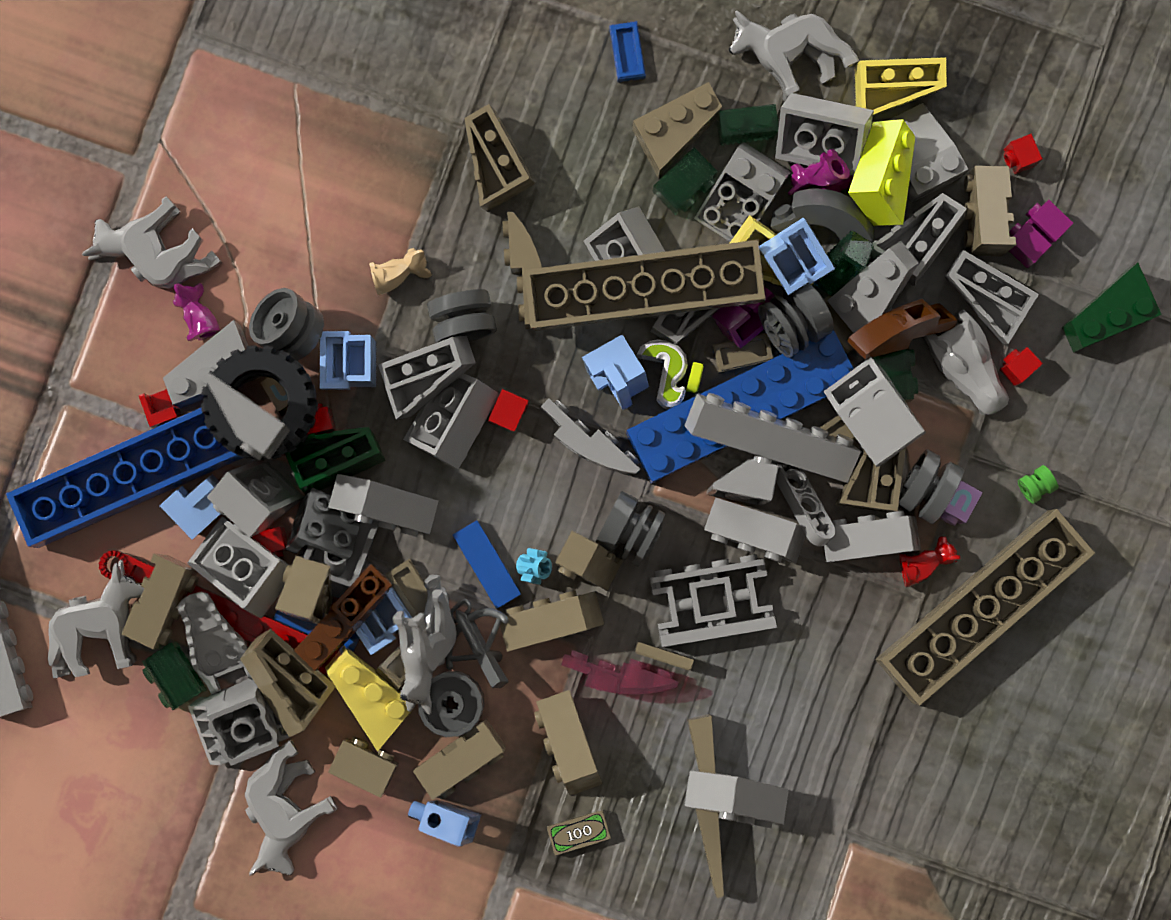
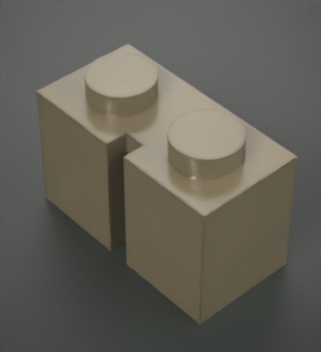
[328,736,399,798]

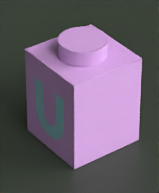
[940,481,982,526]

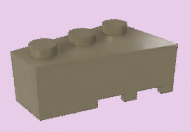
[275,556,333,625]
[534,690,603,796]

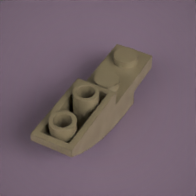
[502,212,542,329]

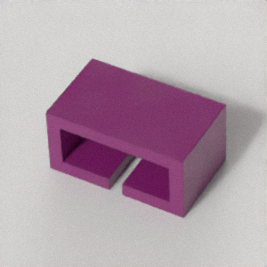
[1009,200,1073,268]
[712,287,774,349]

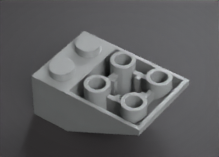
[694,142,791,242]
[824,357,926,467]

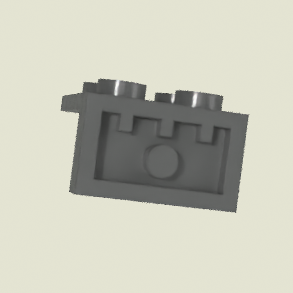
[285,487,361,560]

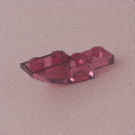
[561,650,679,695]

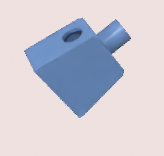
[408,800,482,847]

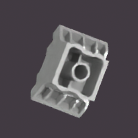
[188,678,289,766]

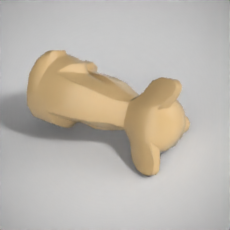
[369,248,431,295]

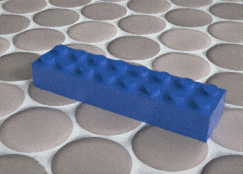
[626,330,854,484]
[6,408,243,548]

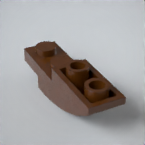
[847,299,957,359]
[294,564,393,671]

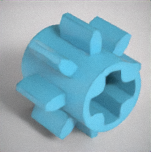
[516,548,552,585]

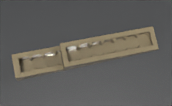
[687,714,724,898]

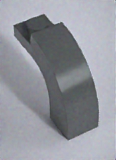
[771,189,874,251]

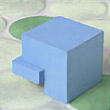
[759,218,835,295]
[320,331,376,390]
[582,335,649,410]
[160,474,220,540]
[356,586,412,655]

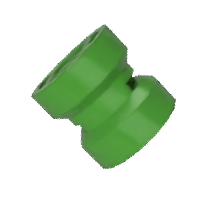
[1017,465,1058,504]

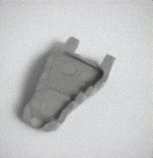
[923,310,1009,415]
[178,592,252,695]

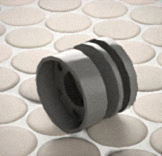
[758,283,834,358]
[595,491,666,567]

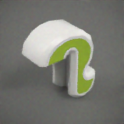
[636,340,688,410]

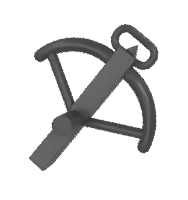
[445,599,509,688]

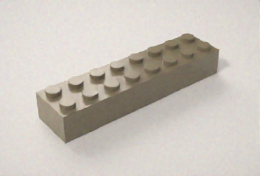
[524,240,766,331]
[875,509,1095,706]

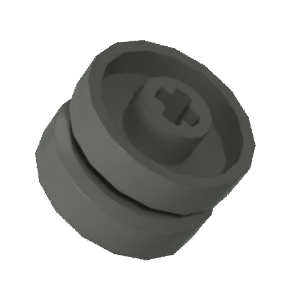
[249,288,324,361]
[427,289,497,343]
[898,449,964,524]
[418,671,485,737]

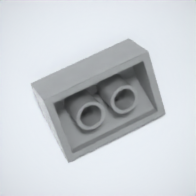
[775,93,874,176]
[584,206,665,261]
[403,373,500,469]
[706,456,778,506]

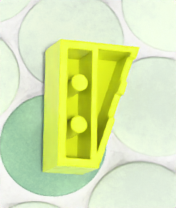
[848,119,915,226]

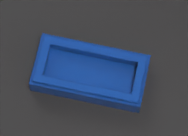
[609,21,646,82]

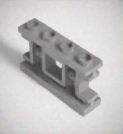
[649,554,777,647]

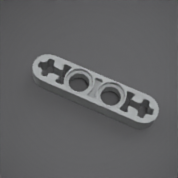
[771,460,835,546]

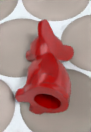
[899,536,961,587]

